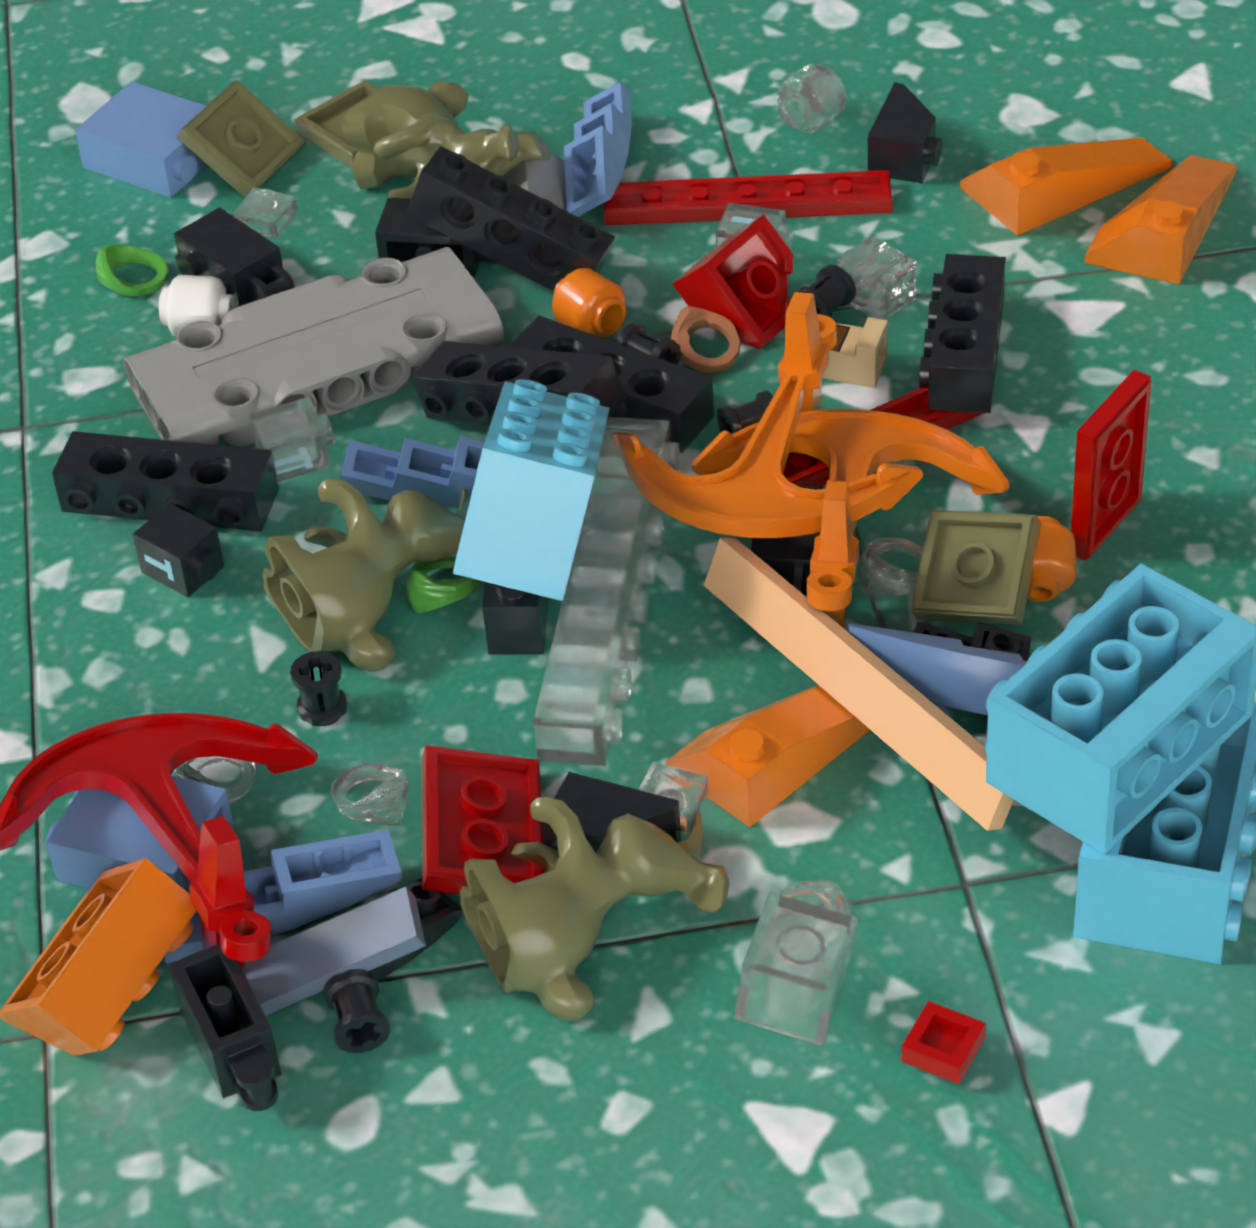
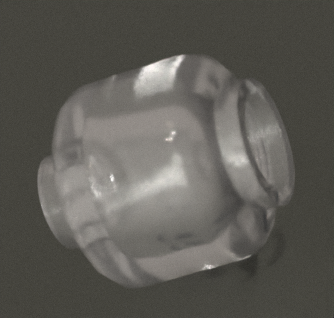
[777,63,846,133]

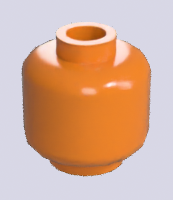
[552,268,626,338]
[1027,516,1077,602]

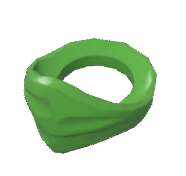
[95,244,169,296]
[405,556,482,613]

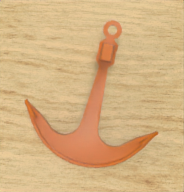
[613,292,923,538]
[691,409,1009,628]

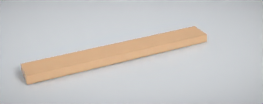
[703,537,1014,831]

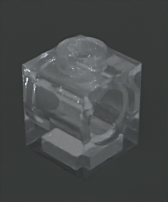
[838,236,916,320]

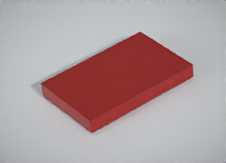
[1071,370,1152,561]
[422,745,544,894]

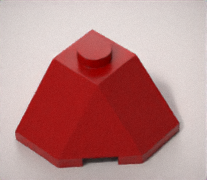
[672,214,793,349]

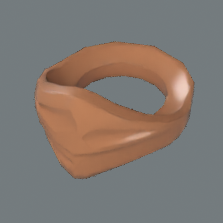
[671,306,741,374]

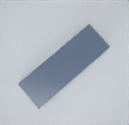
[244,886,426,1016]

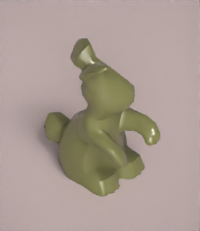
[344,81,552,199]
[261,479,470,672]
[459,796,729,1022]

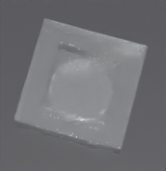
[232,187,298,239]
[638,762,709,833]

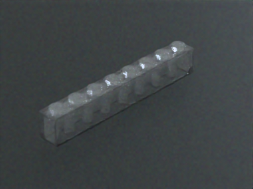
[533,417,679,766]

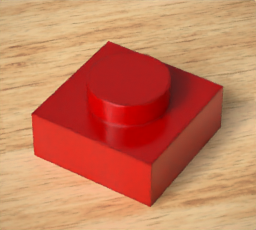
[901,1001,986,1084]

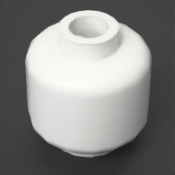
[159,275,235,337]

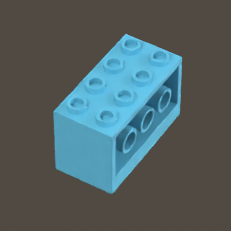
[452,379,609,601]
[984,563,1256,855]
[1073,702,1256,964]

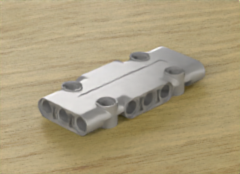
[123,247,504,446]

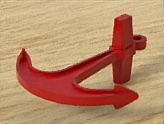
[0,713,318,969]

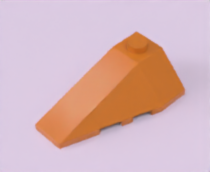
[960,137,1172,236]
[1084,155,1237,285]
[665,685,870,827]

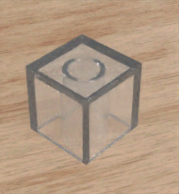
[734,892,860,1046]

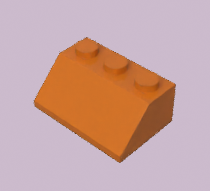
[0,858,197,1056]

